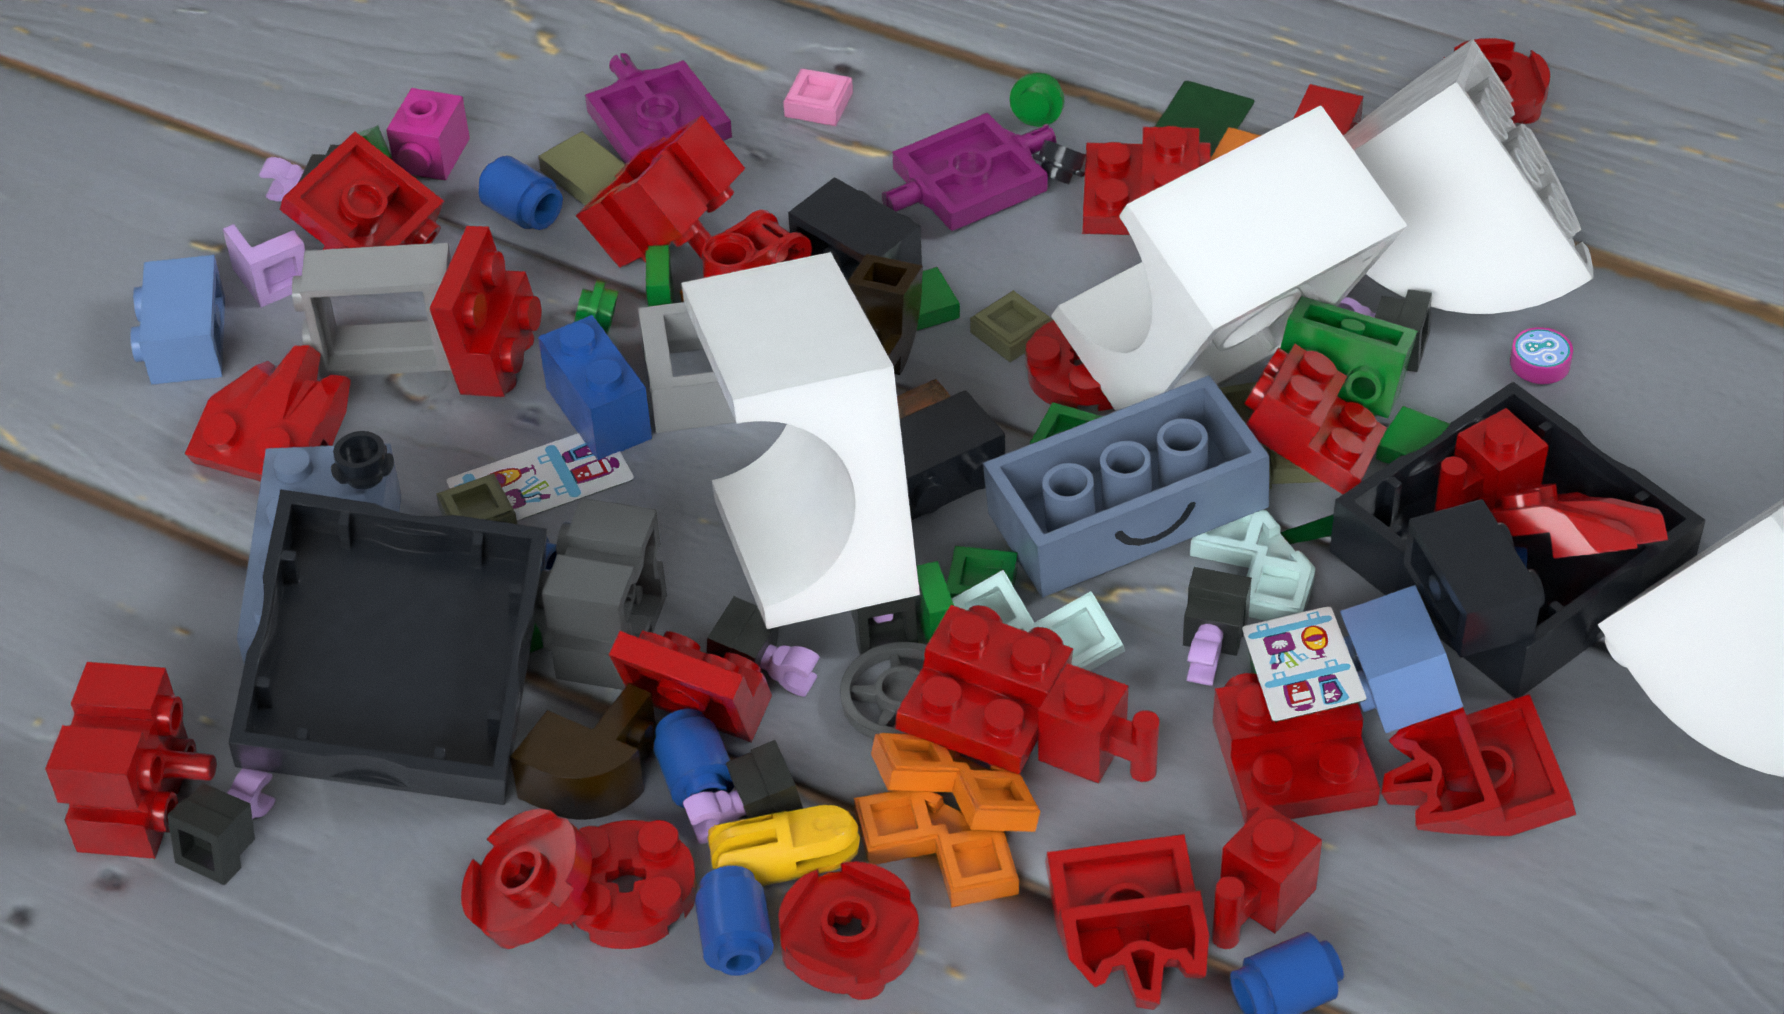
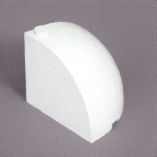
[1343,39,1593,314]
[1598,498,1784,777]

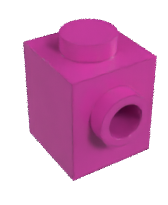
[386,88,470,181]

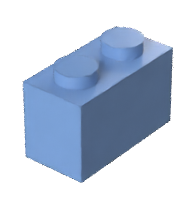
[130,255,225,385]
[1340,585,1463,733]

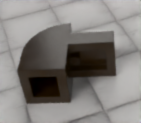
[847,254,923,375]
[510,683,657,820]

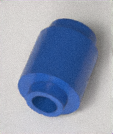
[478,155,563,230]
[653,709,734,809]
[695,866,774,976]
[1230,932,1344,1014]

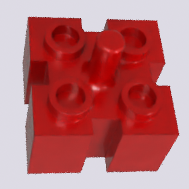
[576,115,746,268]
[45,662,217,859]

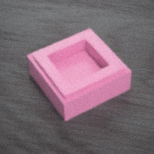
[783,69,853,126]

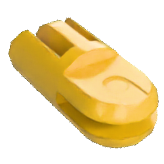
[707,805,860,886]

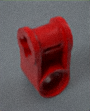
[702,209,812,278]

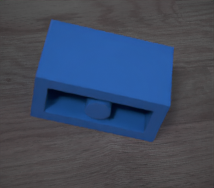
[538,315,652,460]

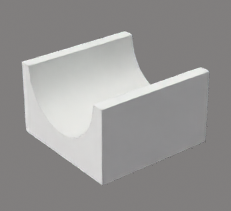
[1051,106,1407,411]
[681,252,920,629]

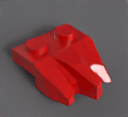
[185,345,351,482]
[1490,484,1668,558]
[1381,694,1576,836]
[1045,834,1209,1010]

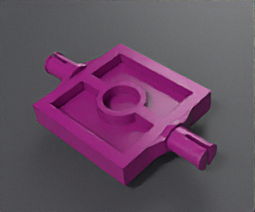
[585,53,732,164]
[881,113,1056,232]

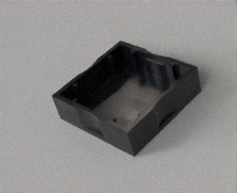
[1330,382,1705,699]
[228,489,547,805]

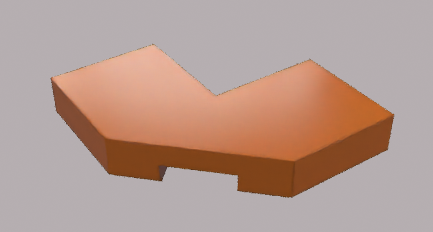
[871,733,1041,832]
[854,791,1019,908]

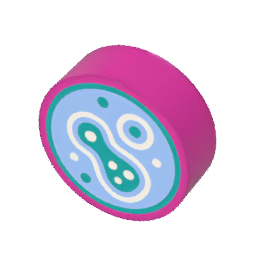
[1510,327,1573,384]

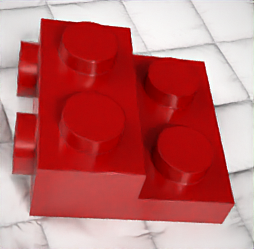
[1082,126,1210,235]
[279,131,444,250]
[429,226,542,397]
[1244,344,1387,494]
[895,605,1074,775]
[609,630,772,743]
[1212,673,1380,824]

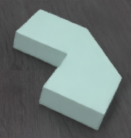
[1190,510,1316,621]
[952,570,1125,671]

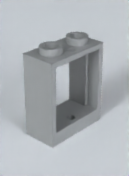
[292,243,451,378]
[638,302,736,433]

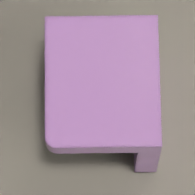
[223,224,305,307]

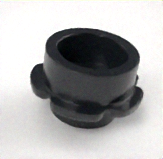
[1033,139,1086,184]
[331,431,394,489]

